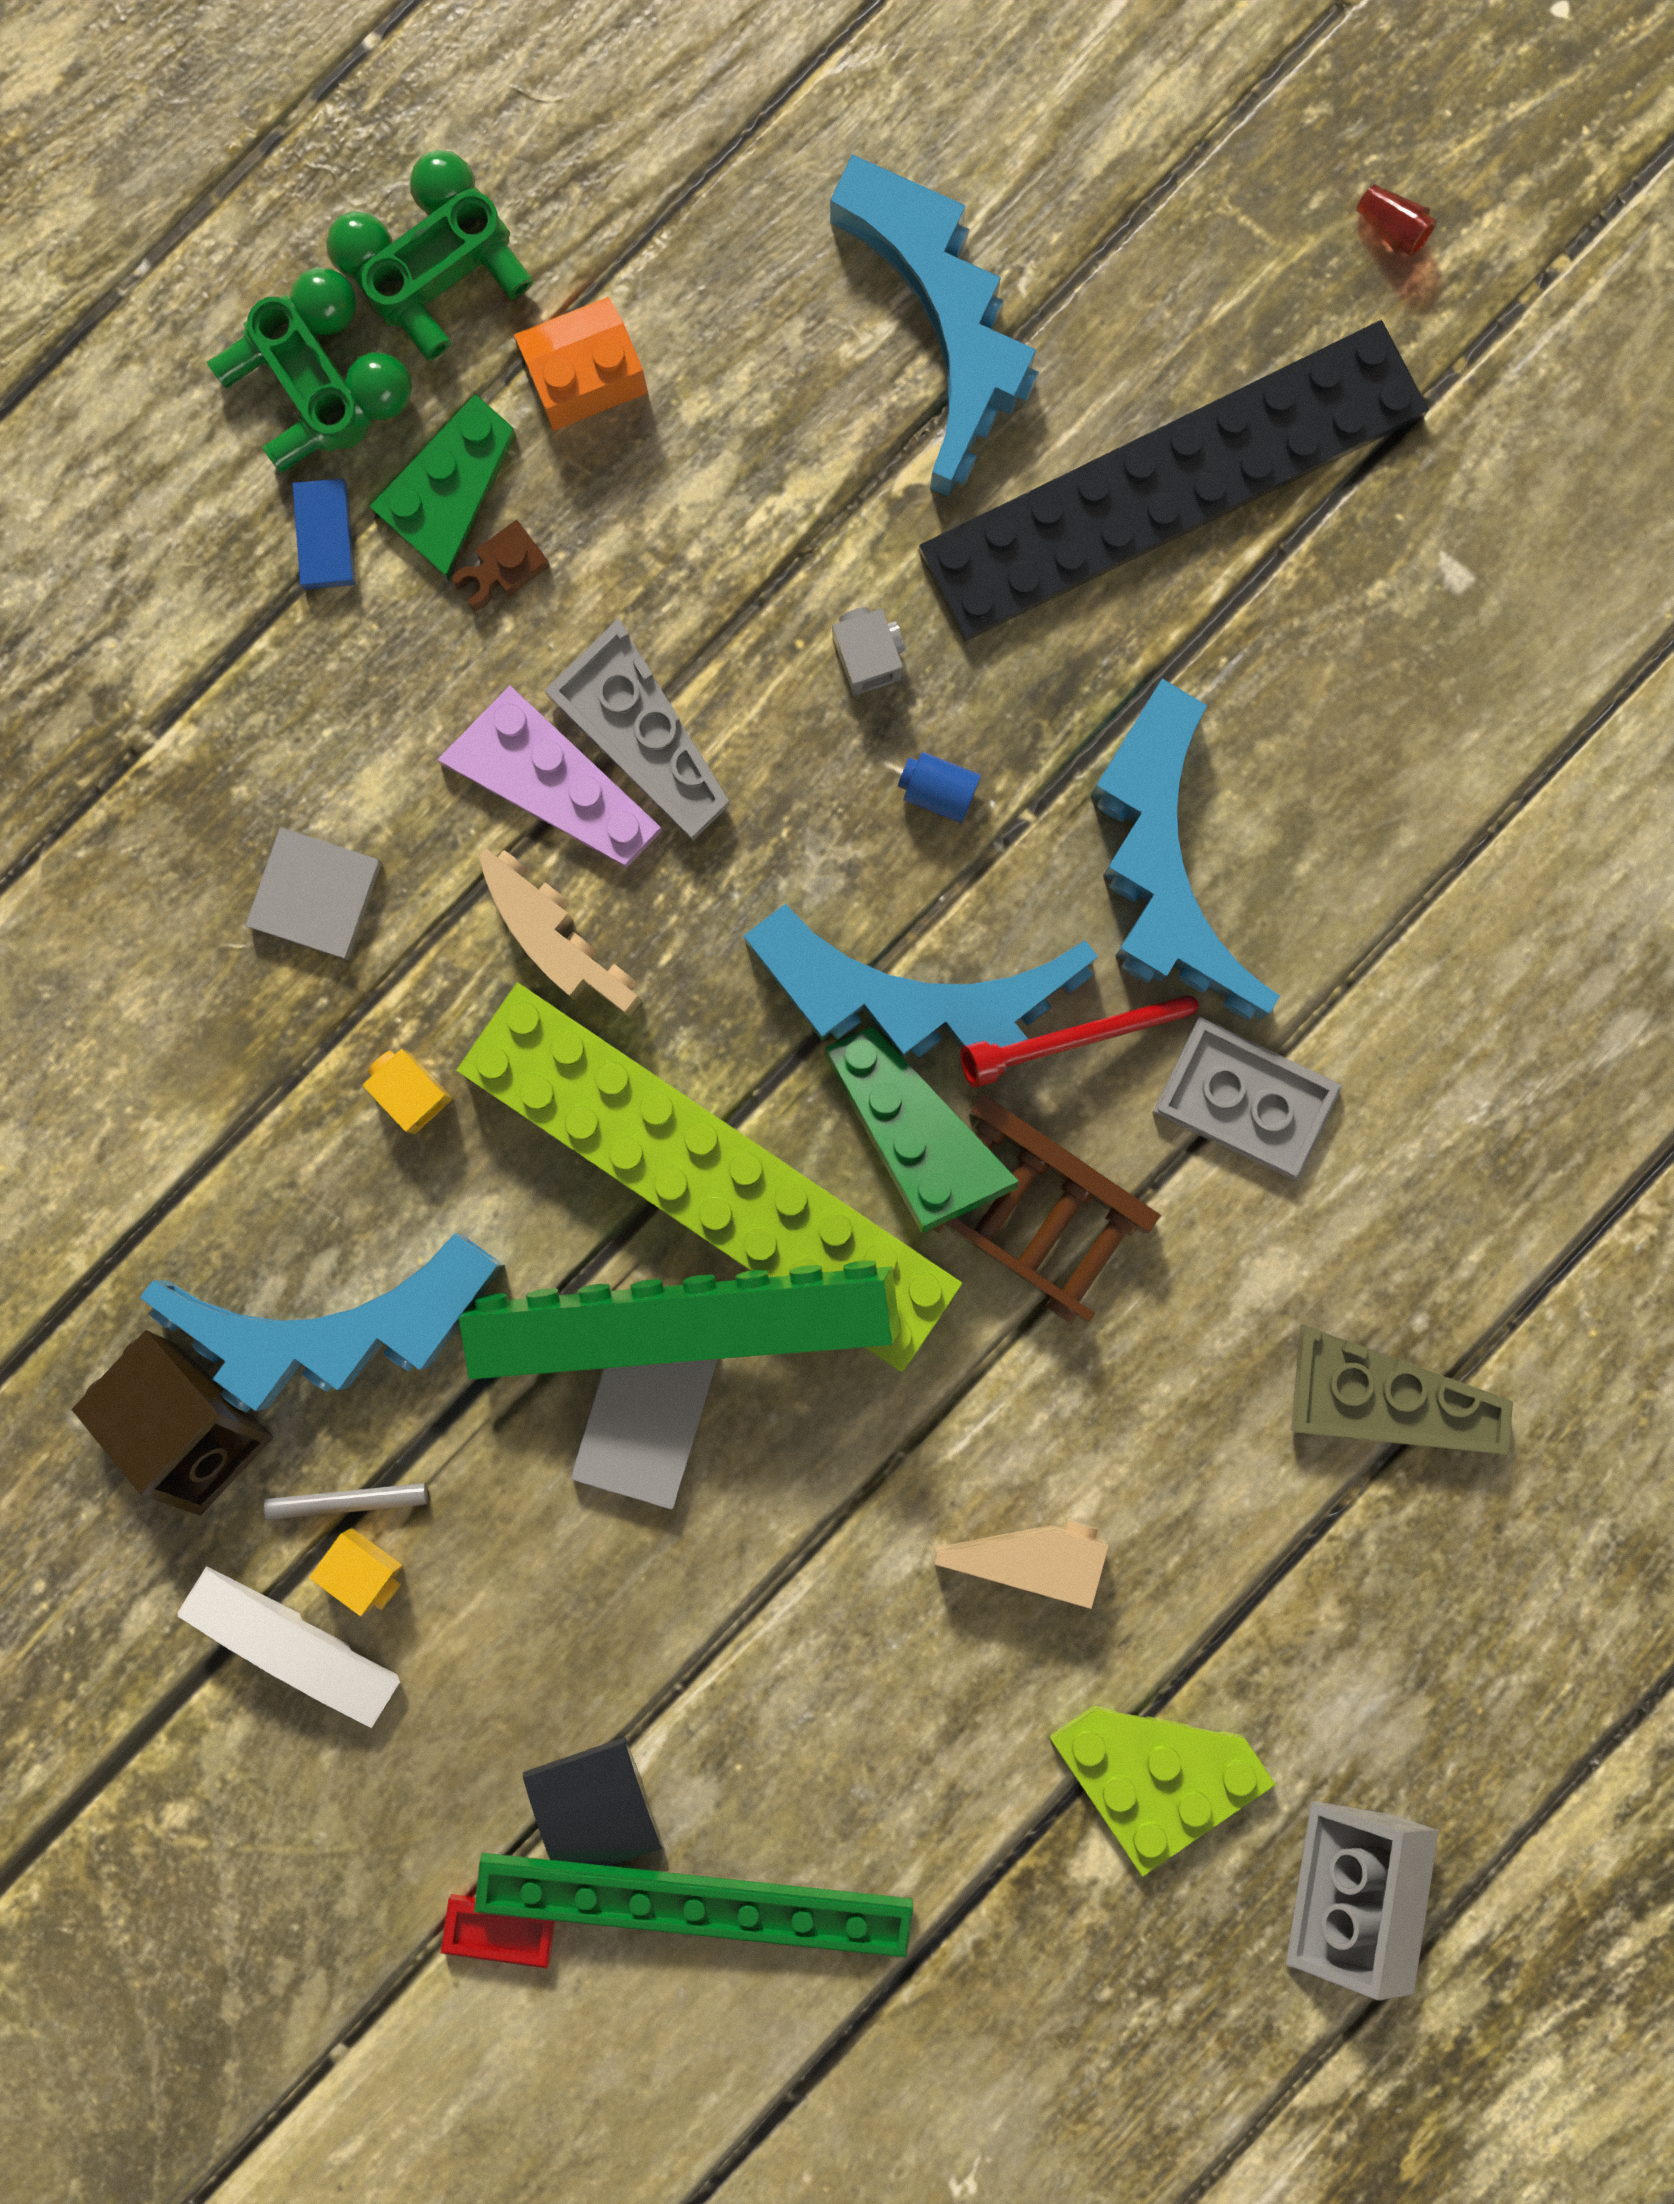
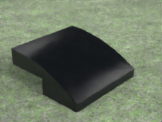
[523,1737,662,1866]

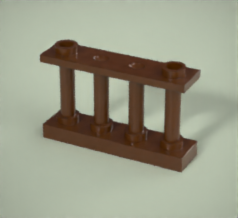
[933,1094,1161,1324]

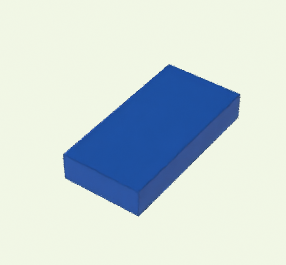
[292,478,356,590]

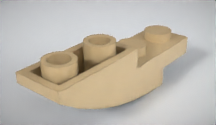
[478,848,642,1017]

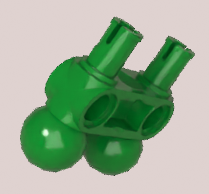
[326,149,534,361]
[207,267,412,474]

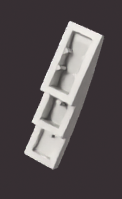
[177,1566,400,1728]

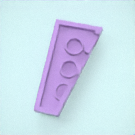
[437,685,662,868]

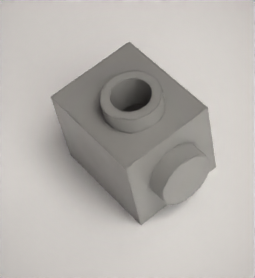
[832,607,905,697]

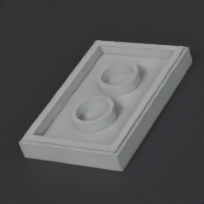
[1152,1017,1343,1181]
[570,1359,718,1510]

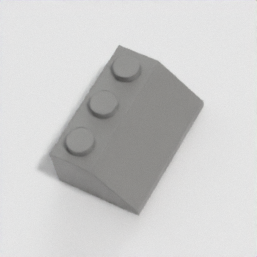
[1286,1801,1439,2000]

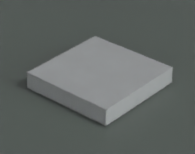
[245,827,383,961]

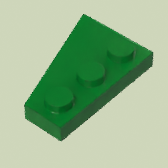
[369,394,516,581]

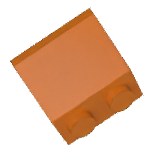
[514,297,648,431]

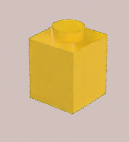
[362,1048,453,1135]
[309,1528,403,1616]

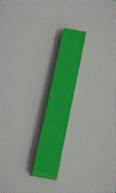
[474,1853,913,1958]

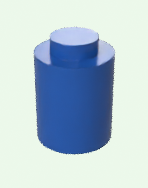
[898,752,981,824]

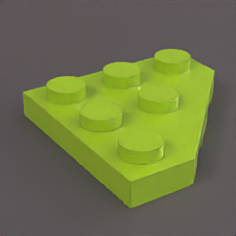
[1049,1705,1276,1877]

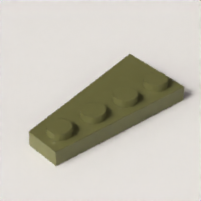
[1291,1325,1513,1455]

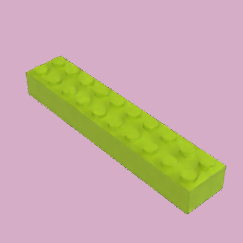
[456,982,963,1373]

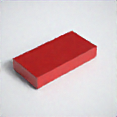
[440,1894,556,1969]

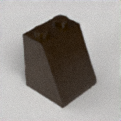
[71,1330,274,1516]

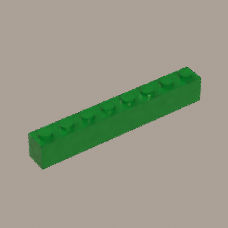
[459,1260,900,1379]

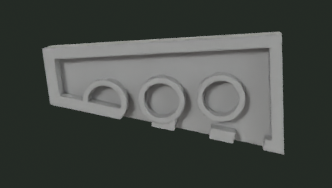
[544,618,730,841]

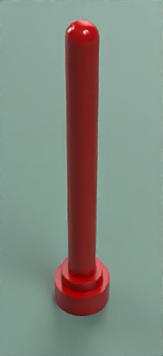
[960,995,1199,1088]

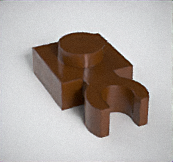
[451,520,550,611]

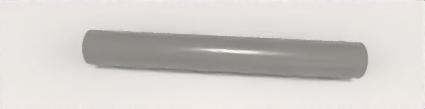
[264,1483,428,1520]

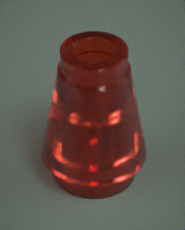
[1356,184,1437,257]

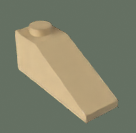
[932,1520,1109,1609]

